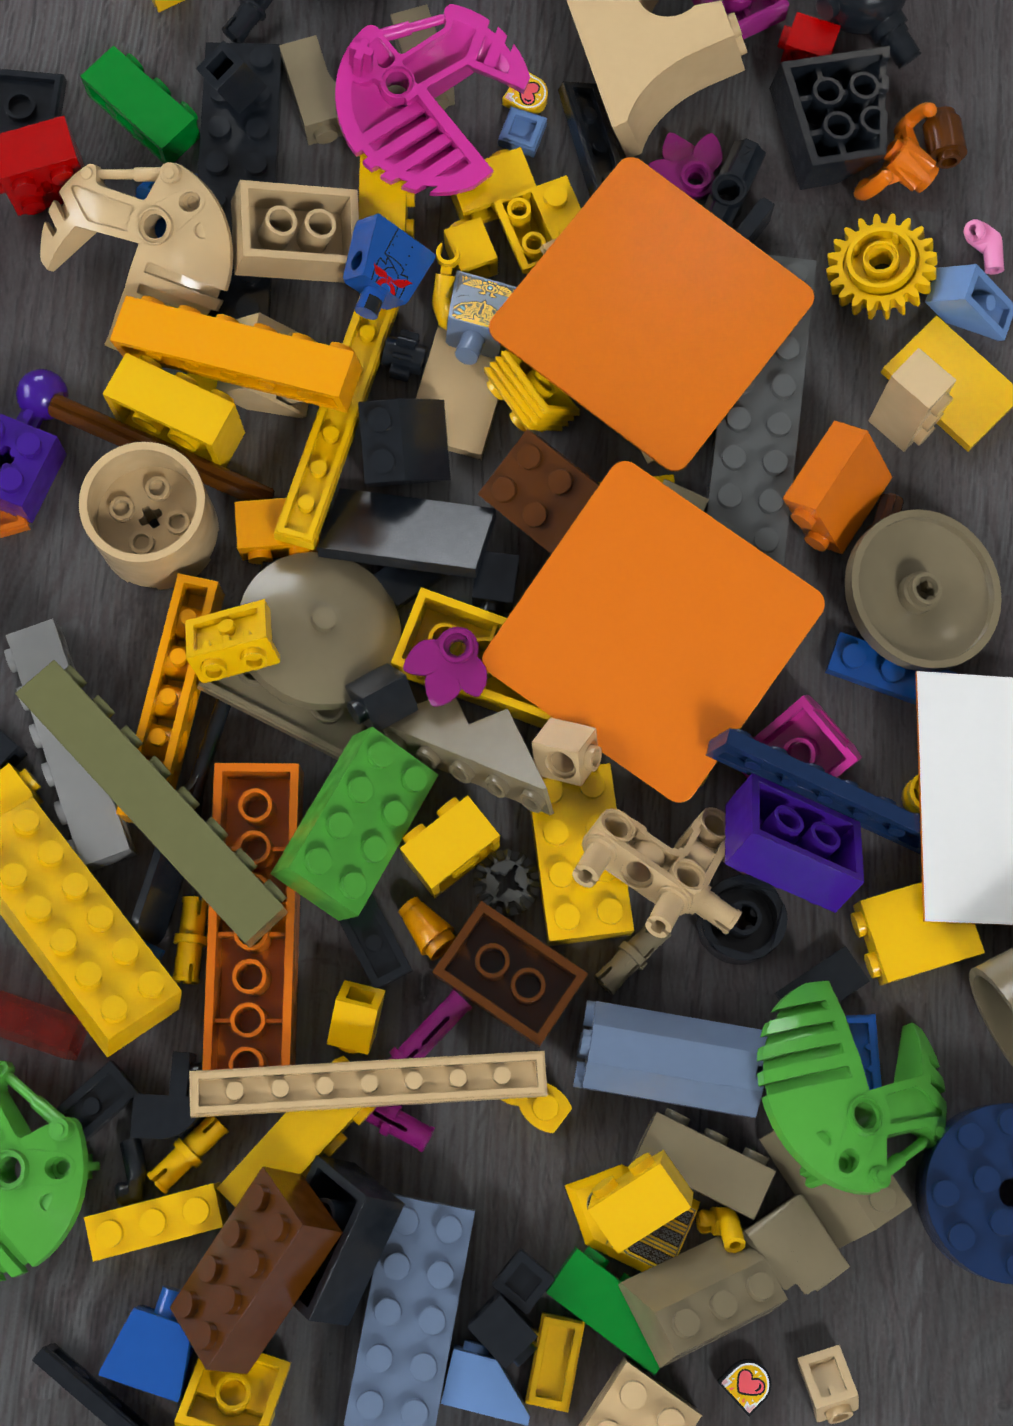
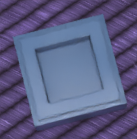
[498,106,547,158]

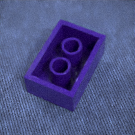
[725,773,864,913]

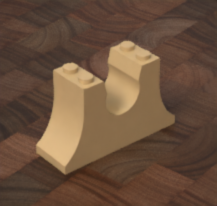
[567,0,748,157]

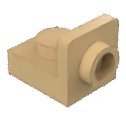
[797,1345,859,1424]

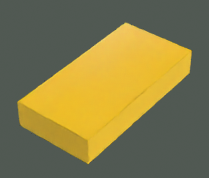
[525,1312,585,1413]

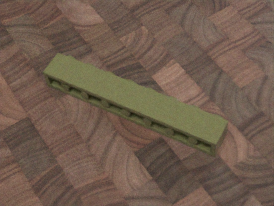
[15,660,288,948]

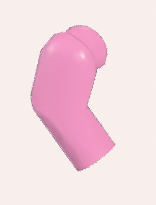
[963,219,1004,275]

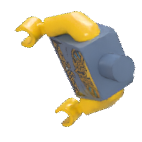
[432,243,517,365]

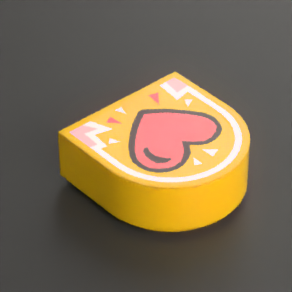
[502,72,548,115]

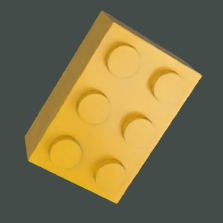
[103,353,245,468]

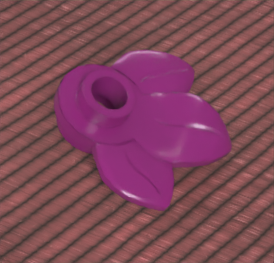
[648,132,723,200]
[403,627,487,707]

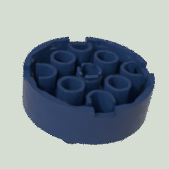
[915,1103,1013,1285]

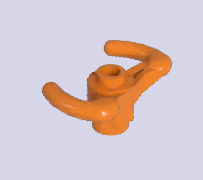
[854,102,939,201]

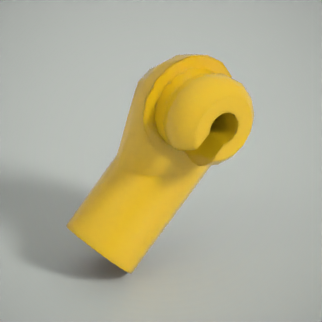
[696,1207,746,1253]

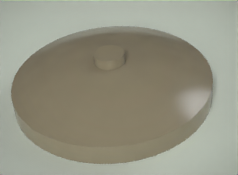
[845,509,1002,672]
[240,552,401,710]

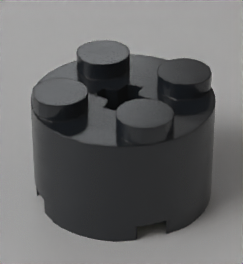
[697,874,788,965]

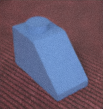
[925,264,1013,341]
[441,1340,530,1426]

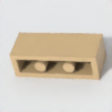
[868,348,957,452]

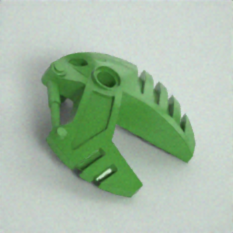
[757,981,947,1195]
[0,1060,100,1282]

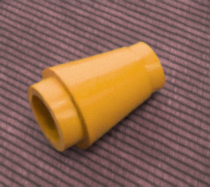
[398,897,456,961]

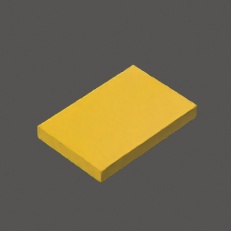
[881,316,1013,452]

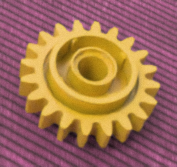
[826,213,937,320]

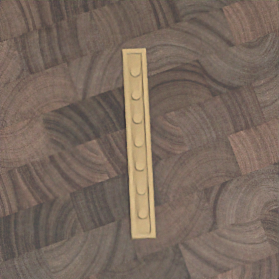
[189,1051,548,1118]

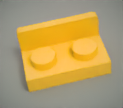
[185,599,280,683]

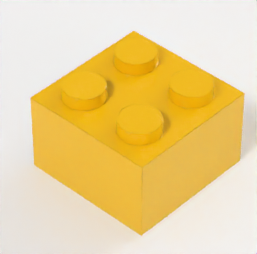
[400,795,500,899]

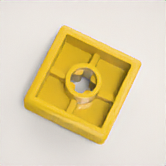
[484,351,579,432]

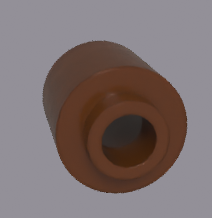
[922,106,967,169]

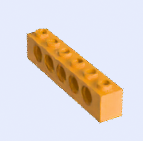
[116,573,225,823]

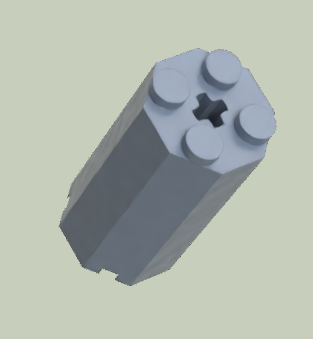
[573,1000,767,1118]

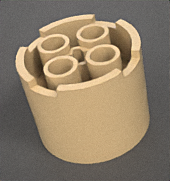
[79,442,219,590]

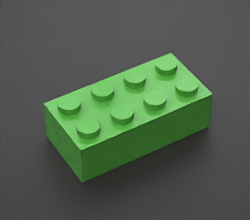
[270,727,439,921]

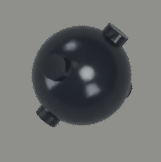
[816,0,922,69]

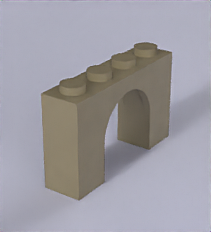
[279,4,455,146]

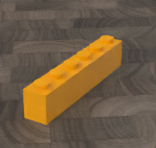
[110,296,362,413]

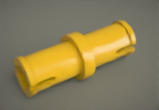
[172,896,209,985]
[146,1116,229,1194]

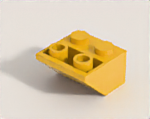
[493,175,581,274]

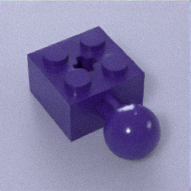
[0,369,69,523]

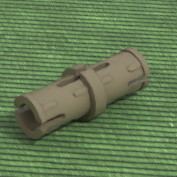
[593,925,671,995]

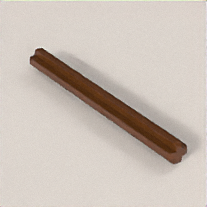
[48,394,275,501]

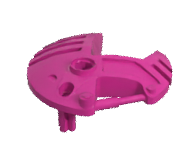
[335,4,530,196]

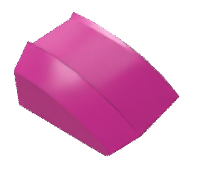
[742,695,862,778]

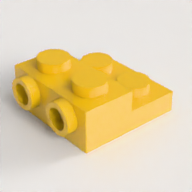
[174,1353,291,1426]

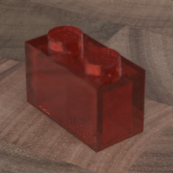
[0,990,87,1061]

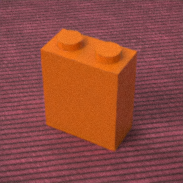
[782,420,893,554]

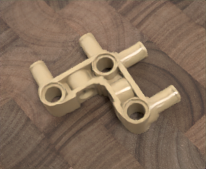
[572,807,748,938]

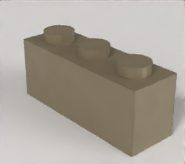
[632,1108,776,1220]

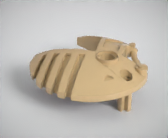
[40,162,233,351]

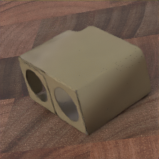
[742,1194,850,1294]

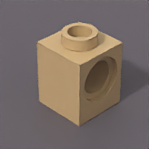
[532,717,602,786]

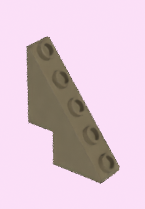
[383,698,554,815]

